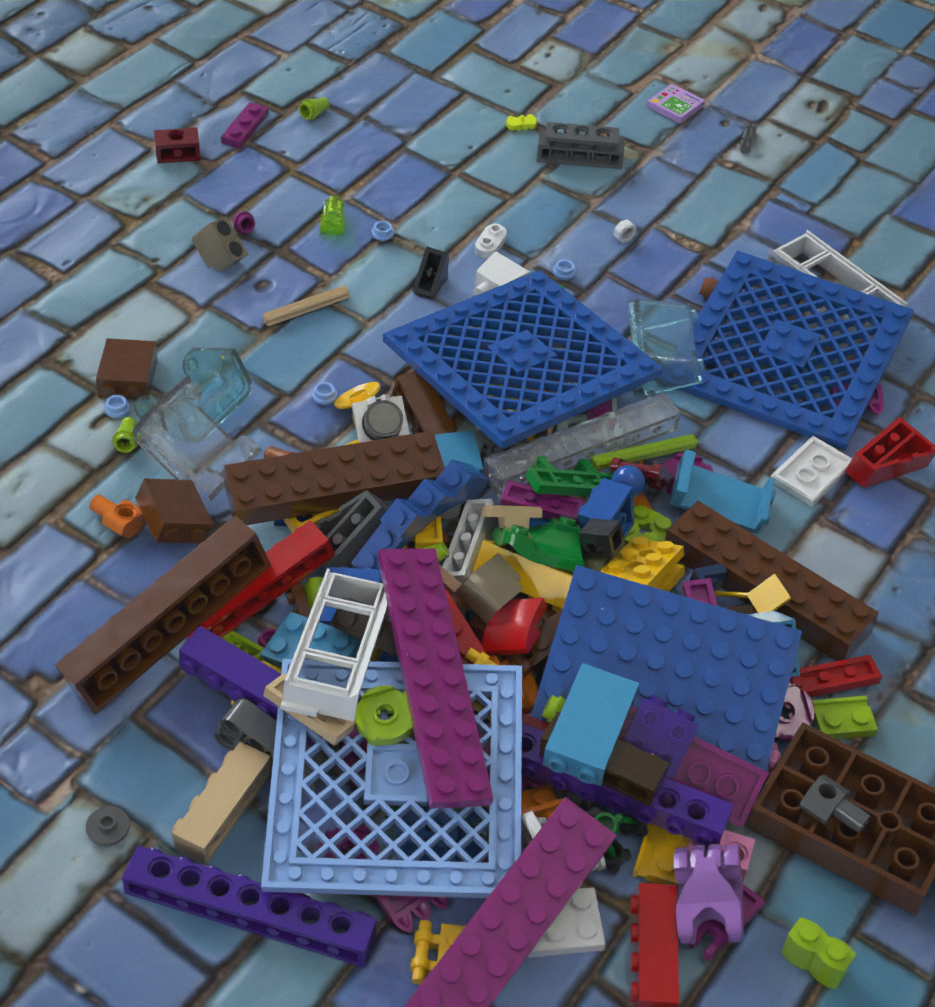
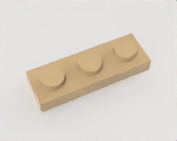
[263,673,355,746]

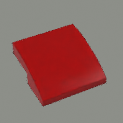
[481,597,548,656]

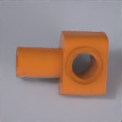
[89,494,146,539]

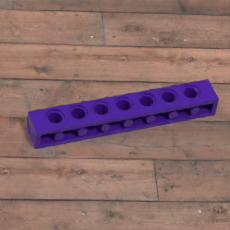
[489,723,734,847]
[122,846,377,968]

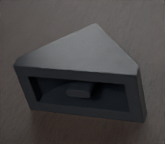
[412,246,449,298]

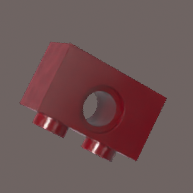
[154,127,201,164]

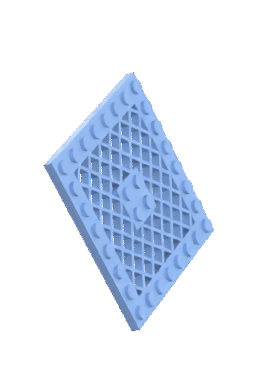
[261,659,522,898]

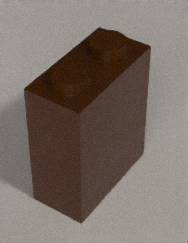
[96,338,158,400]
[135,478,213,543]

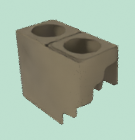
[192,216,249,271]
[455,553,523,624]

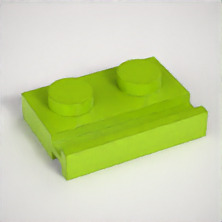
[812,696,878,740]

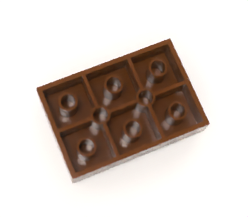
[746,722,935,916]

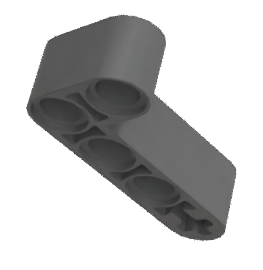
[214,698,330,791]

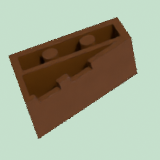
[391,370,457,435]

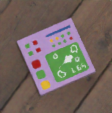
[647,84,705,124]

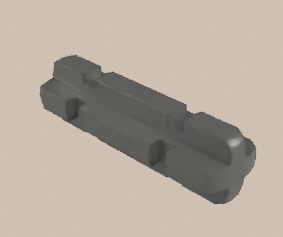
[739,122,757,153]

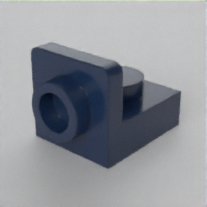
[689,563,727,591]

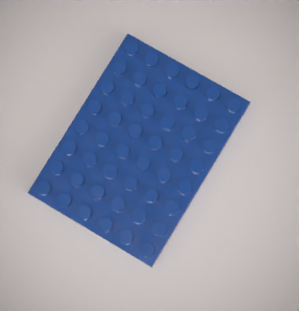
[531,565,802,801]

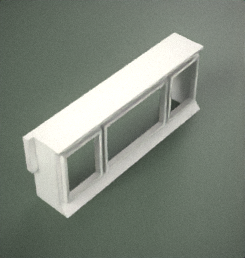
[767,230,908,343]
[280,568,389,722]

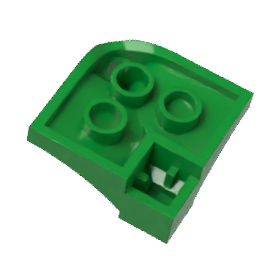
[491,516,585,572]

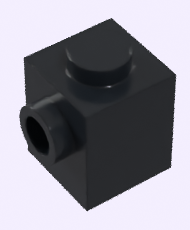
[579,518,625,559]

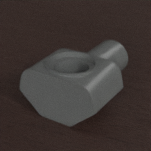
[799,775,871,833]

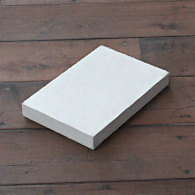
[771,436,852,507]

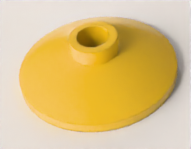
[334,382,381,409]

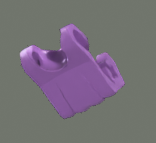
[674,844,744,944]

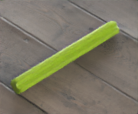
[590,434,698,470]

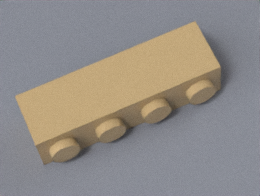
[172,742,272,865]

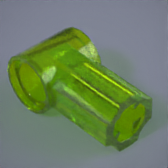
[320,196,344,235]

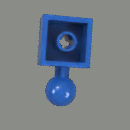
[577,465,645,550]

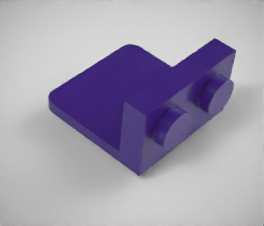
[623,695,699,779]

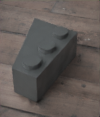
[316,490,389,568]

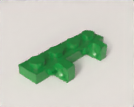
[525,455,613,497]

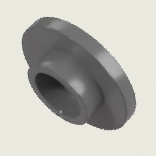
[86,806,130,846]

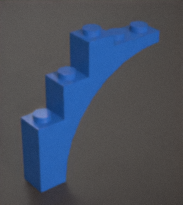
[351,460,491,570]

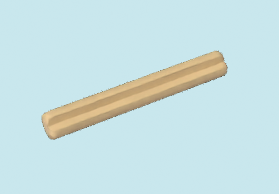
[263,285,350,326]

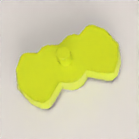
[506,114,537,131]

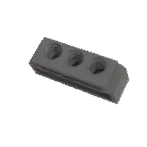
[537,122,625,169]

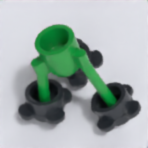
[587,807,648,874]

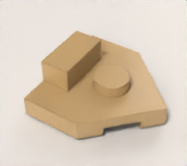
[481,505,542,529]

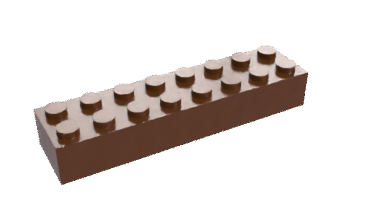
[224,431,445,525]
[665,501,879,661]
[55,515,272,715]

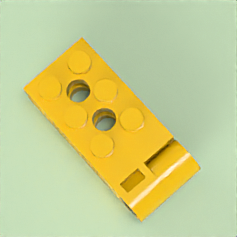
[599,537,685,592]

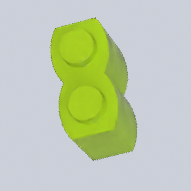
[781,918,856,989]

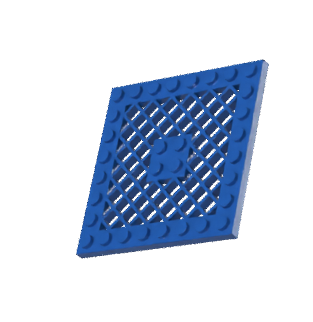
[662,250,914,450]
[383,270,664,449]

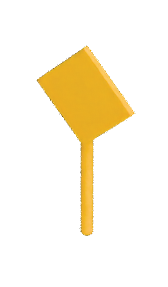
[714,574,792,613]

